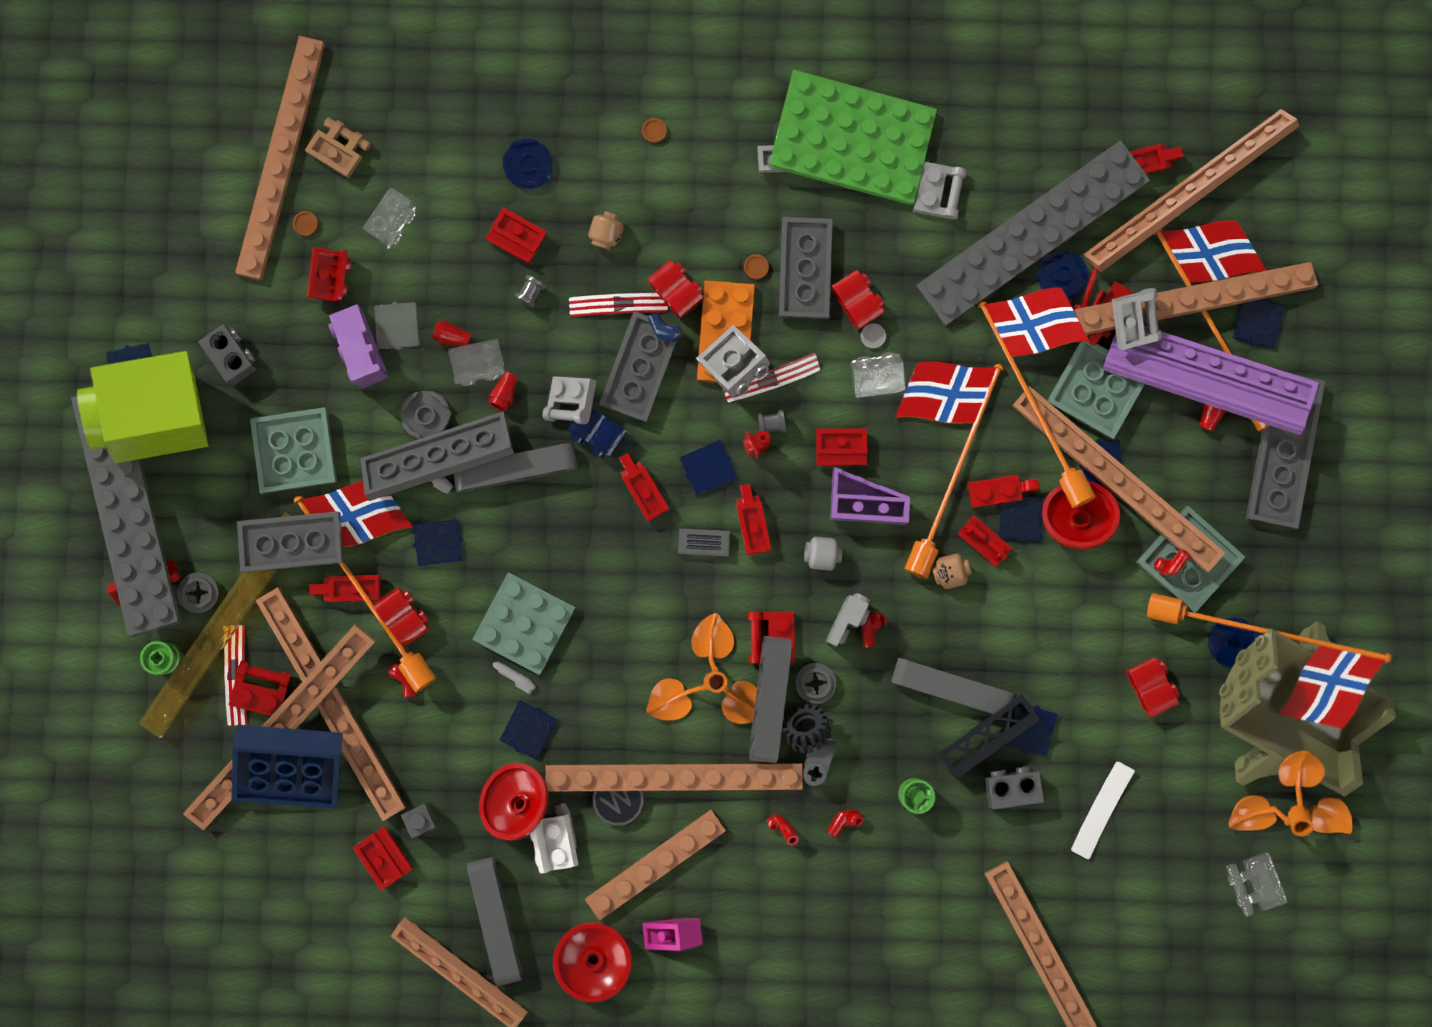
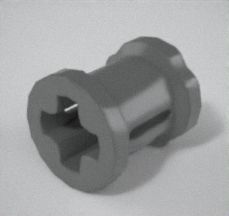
[514,275,546,308]
[758,410,786,433]

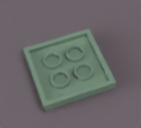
[1047,341,1144,440]
[250,407,337,494]
[1136,506,1245,613]
[472,572,576,675]

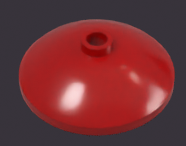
[1042,481,1120,549]
[479,763,548,841]
[553,922,631,1002]

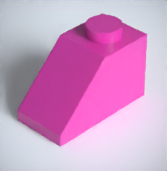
[642,918,703,951]

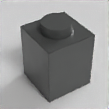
[401,802,440,838]

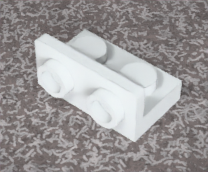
[530,814,579,874]

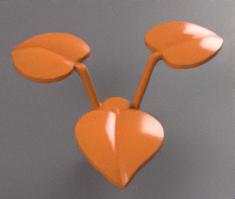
[646,613,757,724]
[1229,751,1352,836]

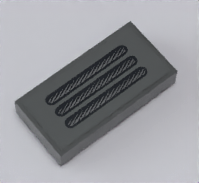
[678,528,730,557]

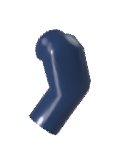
[648,313,683,342]

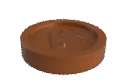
[642,118,667,143]
[293,211,319,237]
[744,254,769,280]

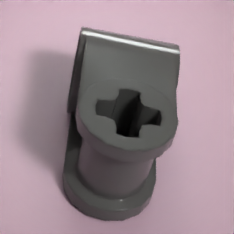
[802,739,837,786]

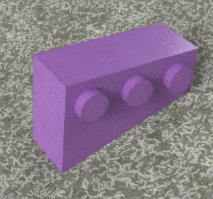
[328,304,389,389]
[830,467,910,525]

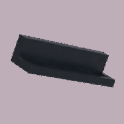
[938,694,1040,779]

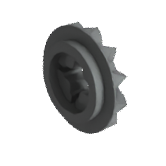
[178,573,220,613]
[795,663,836,704]

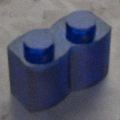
[567,408,628,459]

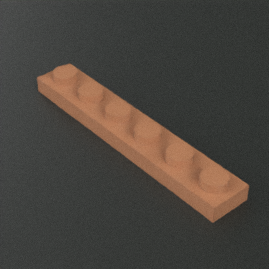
[585,809,726,921]
[391,917,527,1027]

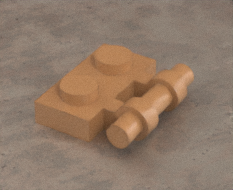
[305,117,371,179]

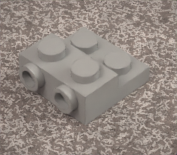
[696,325,770,398]
[825,593,870,647]

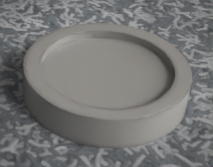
[861,323,886,349]

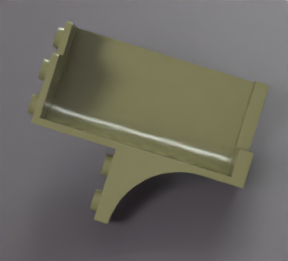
[1219,621,1396,797]

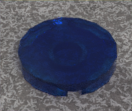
[503,139,552,189]
[1037,250,1088,299]
[1208,617,1259,667]

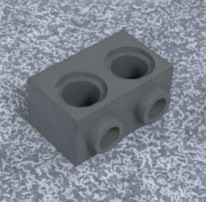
[198,324,257,386]
[985,766,1044,809]

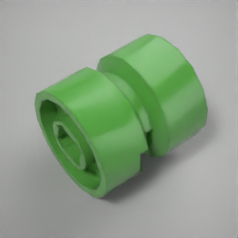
[140,641,184,675]
[898,778,935,814]

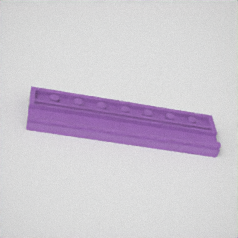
[1103,326,1319,435]

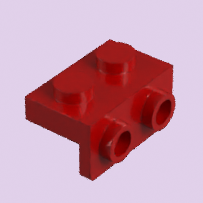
[306,247,351,303]

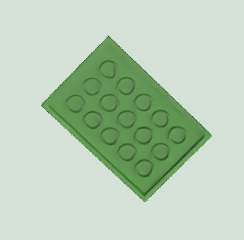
[768,70,937,205]

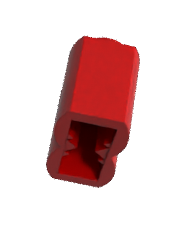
[647,260,703,320]
[831,270,885,331]
[373,586,430,647]
[1125,657,1180,718]

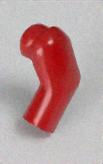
[1154,549,1191,575]
[861,612,887,648]
[388,663,416,697]
[826,809,864,838]
[766,814,799,846]

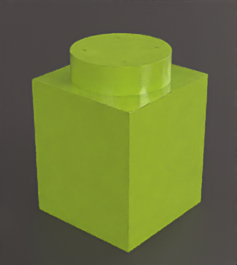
[77,351,209,464]

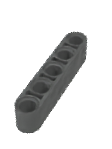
[453,443,578,493]
[749,636,792,763]
[891,658,1018,717]
[467,856,523,987]

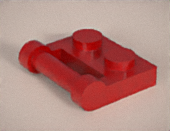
[748,612,795,663]
[228,660,291,716]

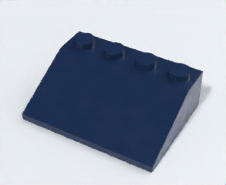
[232,725,343,808]

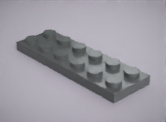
[1245,374,1325,529]
[360,411,514,501]

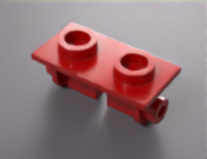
[743,431,770,460]
[957,515,1012,567]

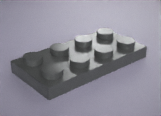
[779,217,832,319]
[599,311,677,423]
[237,511,344,573]

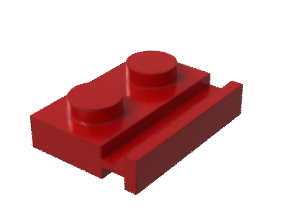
[485,207,547,264]
[816,429,867,466]
[353,826,413,891]

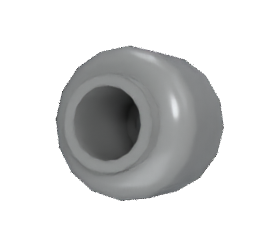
[804,537,842,571]

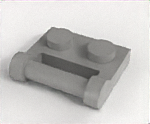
[913,162,967,220]
[1112,288,1162,350]
[543,377,597,424]

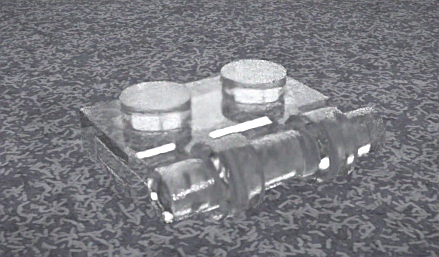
[1226,852,1288,916]

